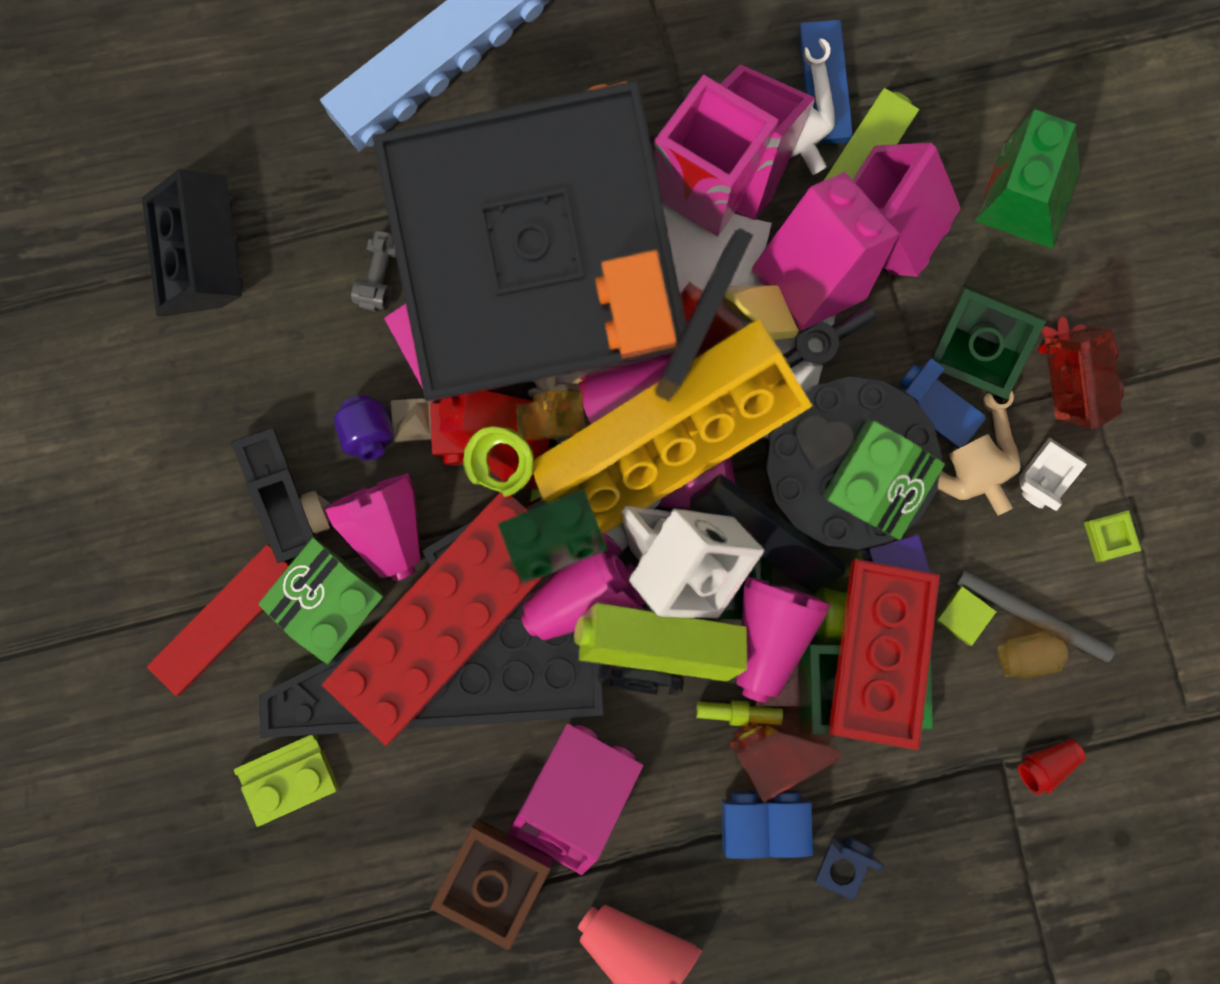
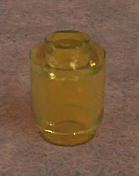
[998,631,1068,680]

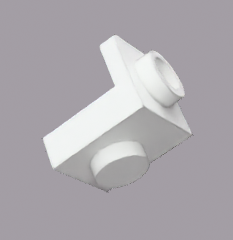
[1018,437,1087,511]

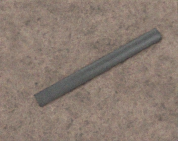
[955,569,1116,663]

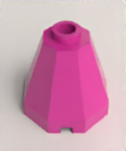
[325,473,421,581]

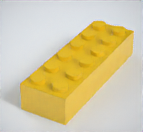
[533,319,812,533]

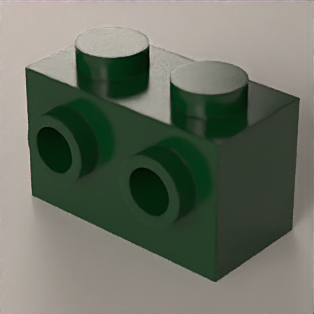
[497,489,608,584]

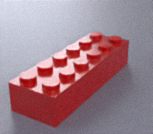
[322,492,548,746]

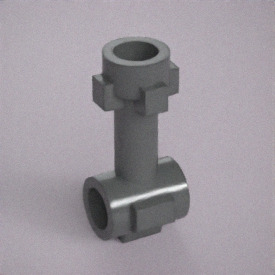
[351,231,396,312]

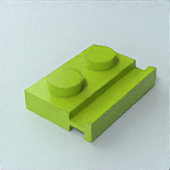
[233,734,340,827]

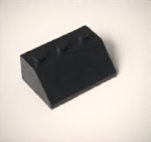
[142,169,243,317]

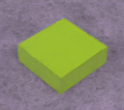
[1084,510,1142,562]
[935,586,996,646]

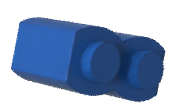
[721,790,813,859]

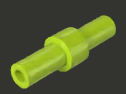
[696,700,783,727]

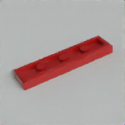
[147,544,290,696]

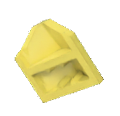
[701,285,798,340]

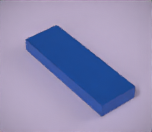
[798,20,853,145]

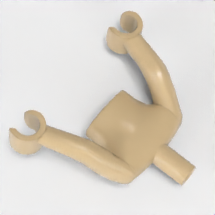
[938,391,1021,516]

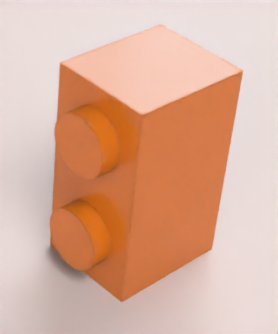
[595,250,677,359]

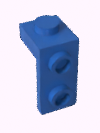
[898,359,985,449]

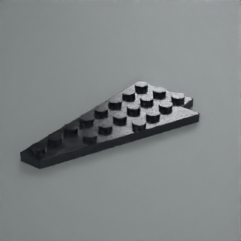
[259,572,604,738]

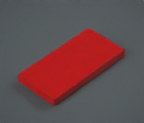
[828,559,940,750]

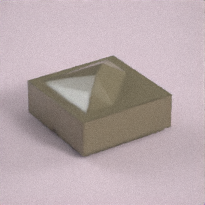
[391,398,435,443]

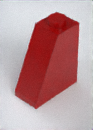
[439,391,553,490]

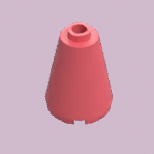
[578,904,702,984]

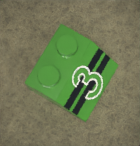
[823,420,945,540]
[258,537,383,665]

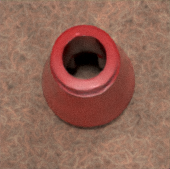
[1018,739,1086,795]

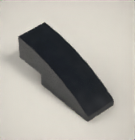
[231,426,315,563]

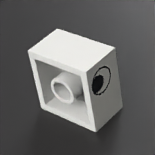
[629,509,765,619]

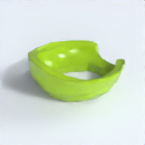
[463,427,534,497]

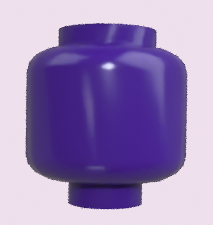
[334,395,394,461]

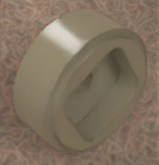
[300,490,330,534]

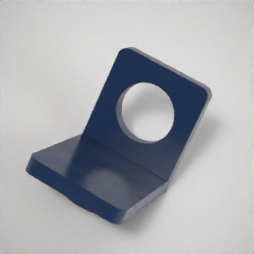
[815,836,884,900]

